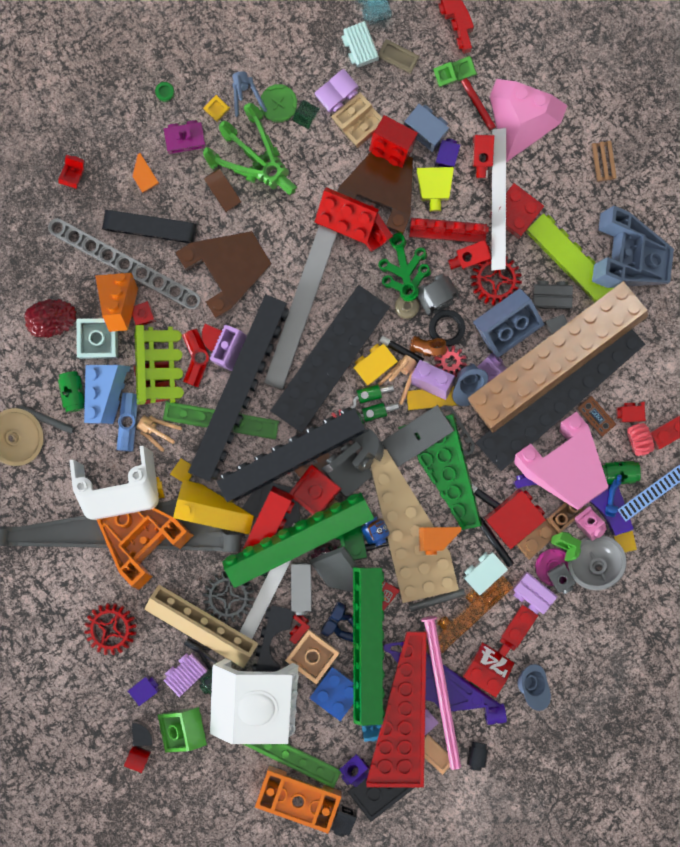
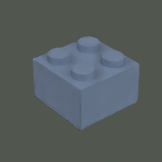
[404,104,449,153]

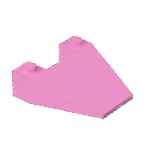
[514,412,609,510]

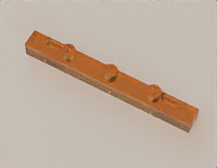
[392,576,514,679]

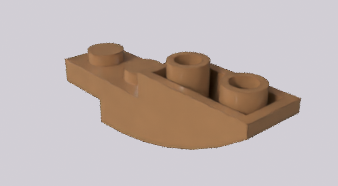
[517,502,587,559]

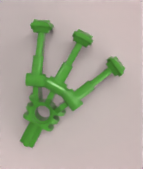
[203,103,297,196]

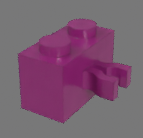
[163,120,206,154]

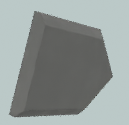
[310,546,358,592]

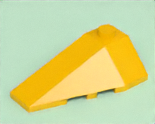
[173,480,254,535]

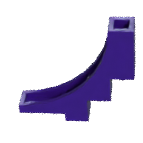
[513,474,634,536]

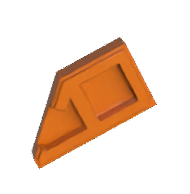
[132,153,159,193]

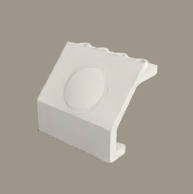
[210,658,299,744]

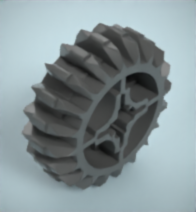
[203,571,255,623]

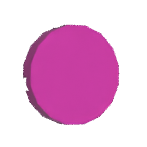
[535,548,571,586]

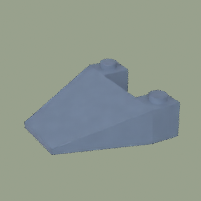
[592,206,674,288]

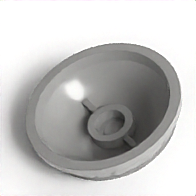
[568,535,627,590]

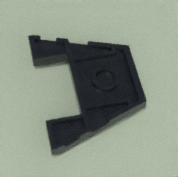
[229,482,300,535]

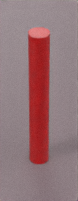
[461,78,496,131]

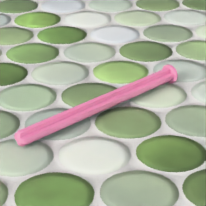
[421,616,461,770]

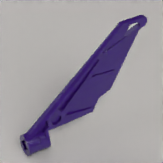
[383,641,507,725]

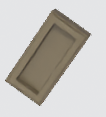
[378,39,420,74]

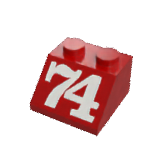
[462,642,515,698]

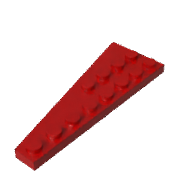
[366,631,427,788]

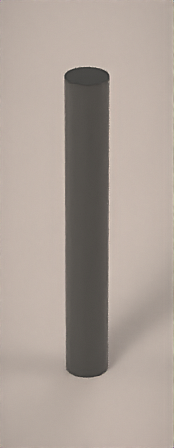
[19,405,74,434]
[409,588,466,612]

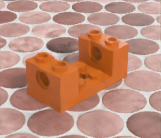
[255,765,342,834]

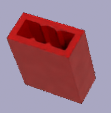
[484,489,546,549]

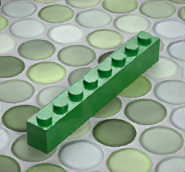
[222,493,374,588]
[353,567,385,726]

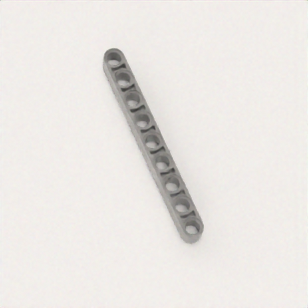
[48,218,202,311]
[264,225,338,390]

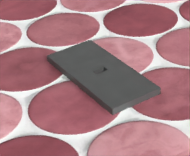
[382,405,455,467]

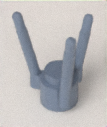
[232,71,267,117]

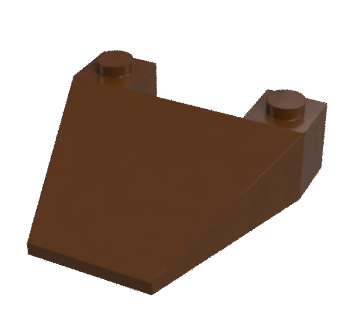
[337,152,413,234]
[175,231,272,320]

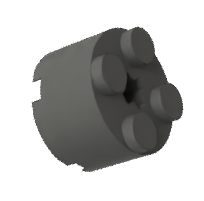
[417,273,461,316]

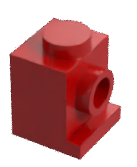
[616,402,646,423]

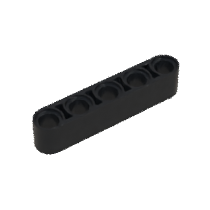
[102,210,197,244]

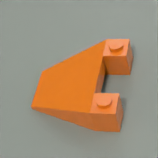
[97,508,194,590]

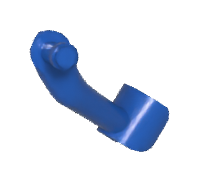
[605,475,622,517]

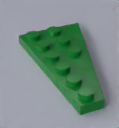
[398,414,482,530]

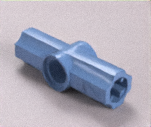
[117,393,138,452]

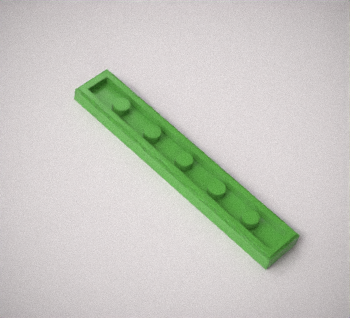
[163,401,279,440]
[243,744,341,788]

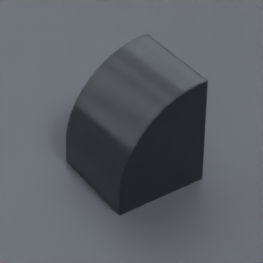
[132,720,154,746]

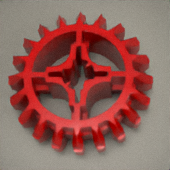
[470,254,522,306]
[84,603,137,655]

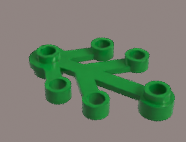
[378,233,431,302]

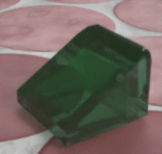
[293,100,320,129]

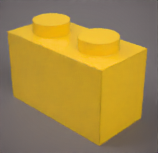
[353,343,398,386]

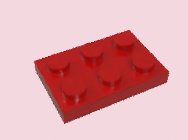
[314,187,379,245]

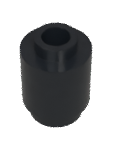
[467,742,488,771]

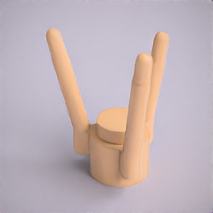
[378,355,417,405]
[137,415,182,452]

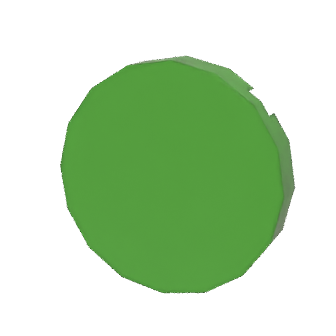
[260,84,297,123]

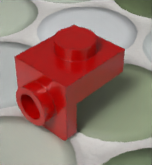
[58,155,84,189]

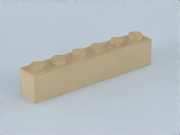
[144,585,258,668]

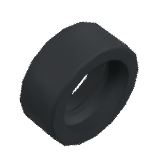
[429,310,466,347]

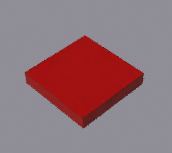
[289,465,342,515]

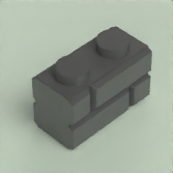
[532,281,573,310]

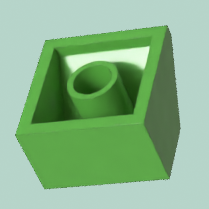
[158,707,207,753]

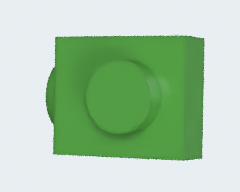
[551,532,581,562]

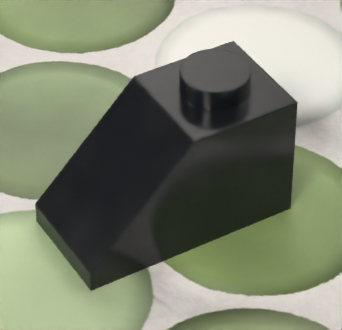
[331,804,357,837]

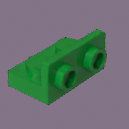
[336,526,367,561]

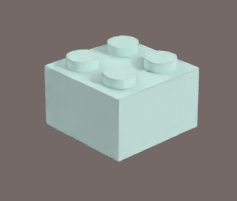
[77,318,118,359]

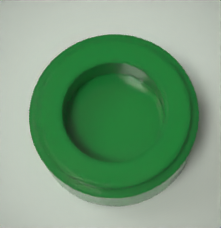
[155,82,175,102]

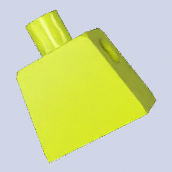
[416,167,454,212]

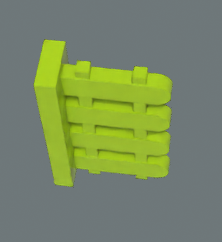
[134,325,184,405]

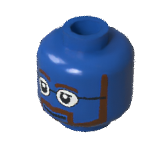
[361,516,389,546]

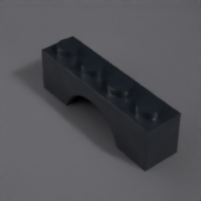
[252,604,294,672]

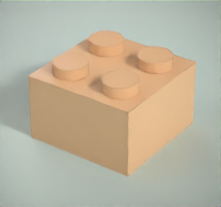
[285,628,340,684]

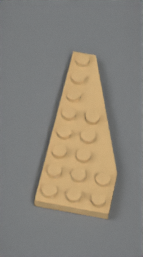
[371,449,459,603]

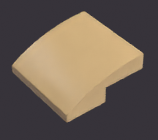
[331,92,382,148]

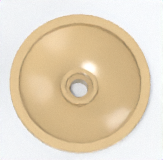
[0,408,43,466]

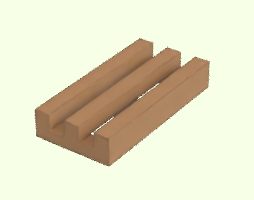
[591,141,617,182]

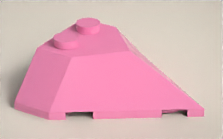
[489,79,567,163]

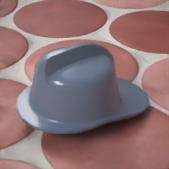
[452,363,488,406]
[517,664,551,711]

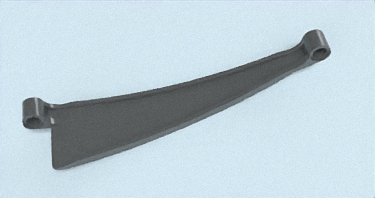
[0,493,241,552]

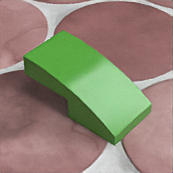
[433,56,478,87]

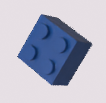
[309,665,353,721]

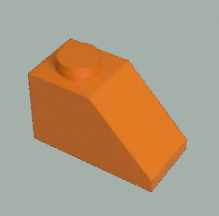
[419,527,461,555]

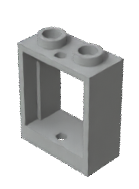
[291,562,312,615]

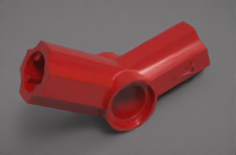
[182,328,210,388]

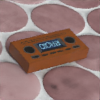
[576,396,617,437]

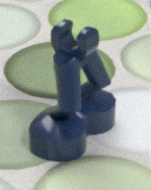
[320,601,353,642]

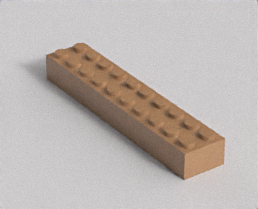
[468,281,648,433]

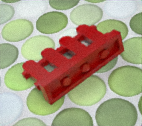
[409,218,489,243]

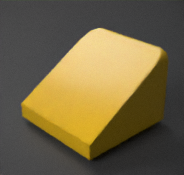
[170,458,193,482]

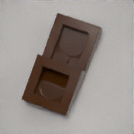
[203,168,241,212]

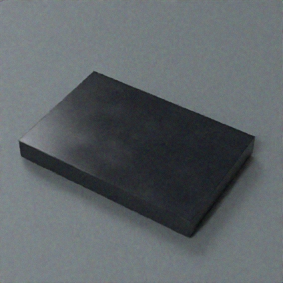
[347,778,414,822]

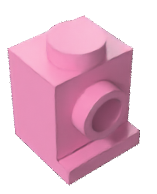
[575,506,607,541]

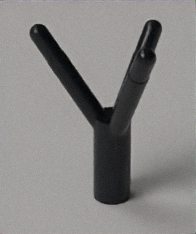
[184,638,217,670]

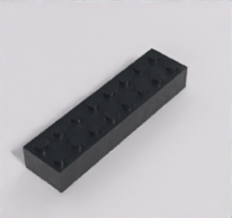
[270,285,390,433]
[216,407,369,503]

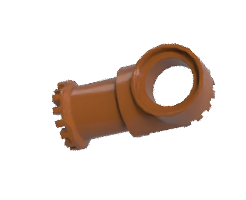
[409,336,447,357]

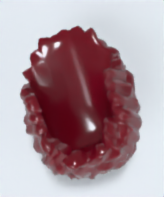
[24,299,77,338]

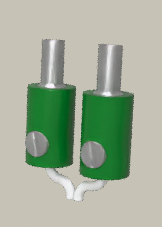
[351,384,399,422]

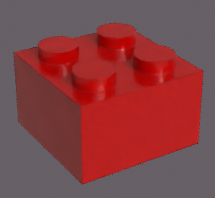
[369,115,418,168]
[489,183,544,239]

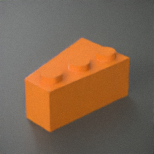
[95,273,138,332]

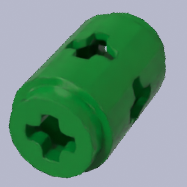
[58,371,85,413]
[602,461,641,485]

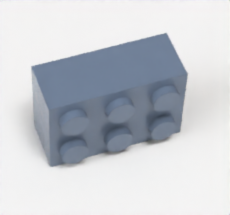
[473,288,545,358]

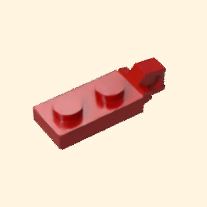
[498,605,539,656]

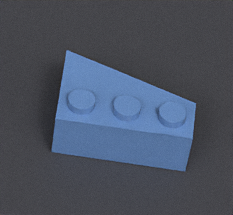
[84,365,131,424]

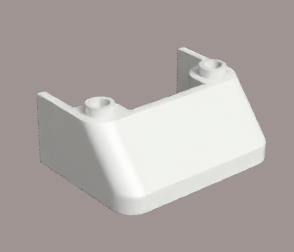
[70,446,159,520]

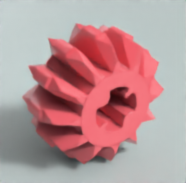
[434,346,467,377]
[627,423,654,456]

